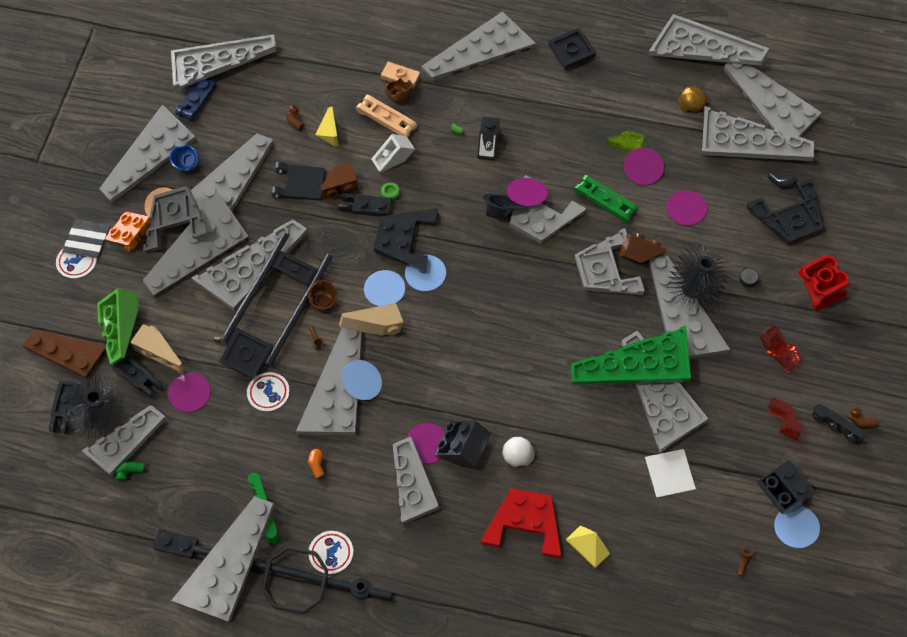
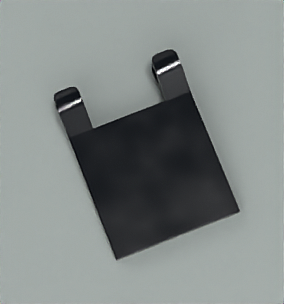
[272,162,325,201]

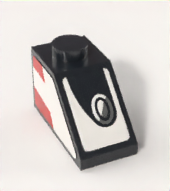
[477,117,500,161]

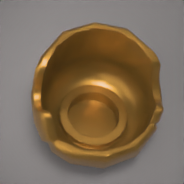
[678,86,708,113]

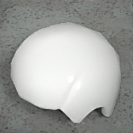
[502,437,535,467]

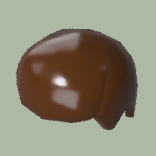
[385,78,413,103]
[309,280,337,312]

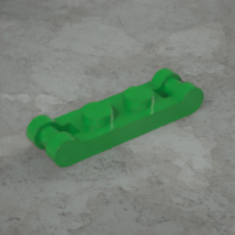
[573,175,638,224]
[248,473,280,545]

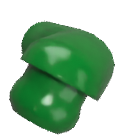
[115,462,144,481]

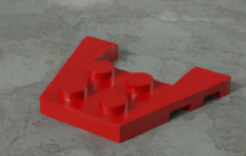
[481,488,561,559]

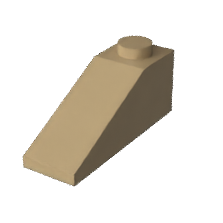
[339,303,403,336]
[131,324,185,374]

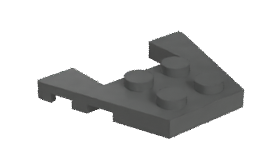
[143,186,210,253]

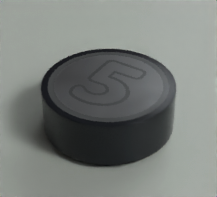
[739,268,759,287]

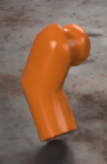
[308,449,324,478]

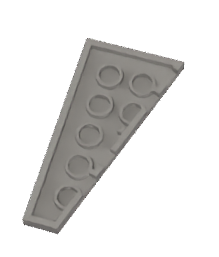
[99,105,196,204]
[702,106,814,161]
[143,191,248,297]
[191,219,308,311]
[648,255,730,359]
[621,331,708,452]

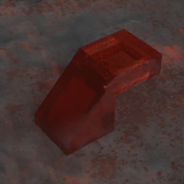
[760,326,803,372]
[767,397,802,441]

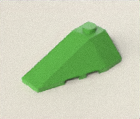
[97,288,139,365]

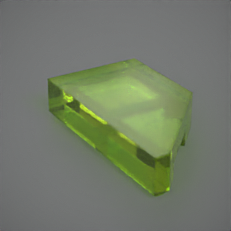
[607,130,645,151]

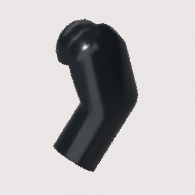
[768,171,797,188]

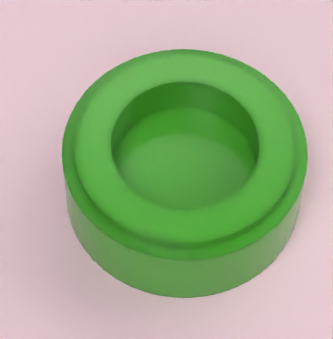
[381,183,400,201]

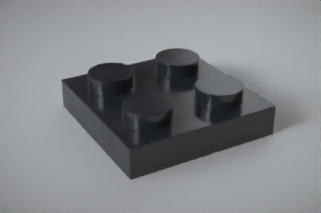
[548,28,596,70]

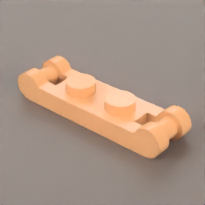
[355,95,417,138]

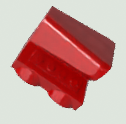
[798,254,851,311]

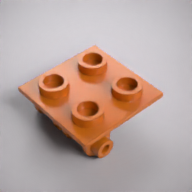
[105,211,151,252]

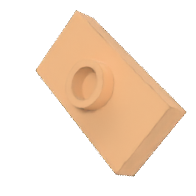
[381,62,420,89]

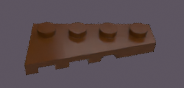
[22,330,107,380]

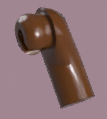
[287,105,304,131]
[848,407,877,428]

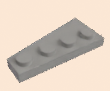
[82,405,166,477]
[393,436,440,525]

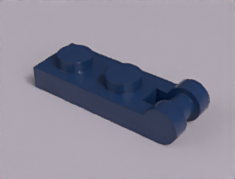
[175,79,216,121]

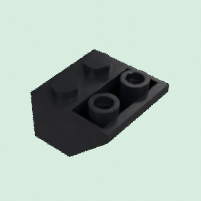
[434,420,491,467]
[757,460,815,514]

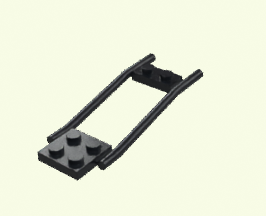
[219,232,333,380]

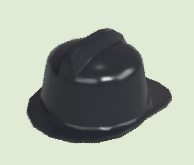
[483,193,525,218]

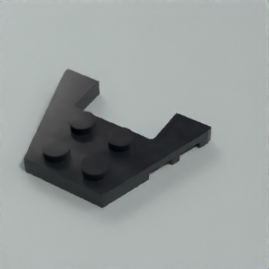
[746,178,823,245]
[373,208,438,274]

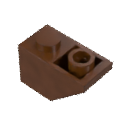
[321,162,359,200]
[619,232,666,263]

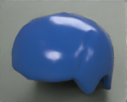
[170,144,199,172]

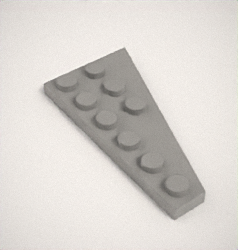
[421,11,536,81]
[649,14,769,65]
[171,35,277,91]
[724,63,822,137]
[191,134,274,212]
[296,328,362,435]
[171,497,275,622]

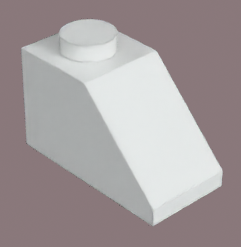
[371,134,415,172]

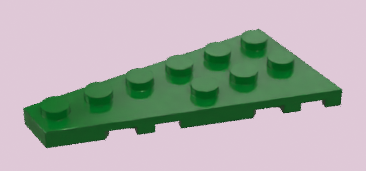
[570,325,691,385]

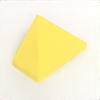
[315,107,339,147]
[566,526,610,569]

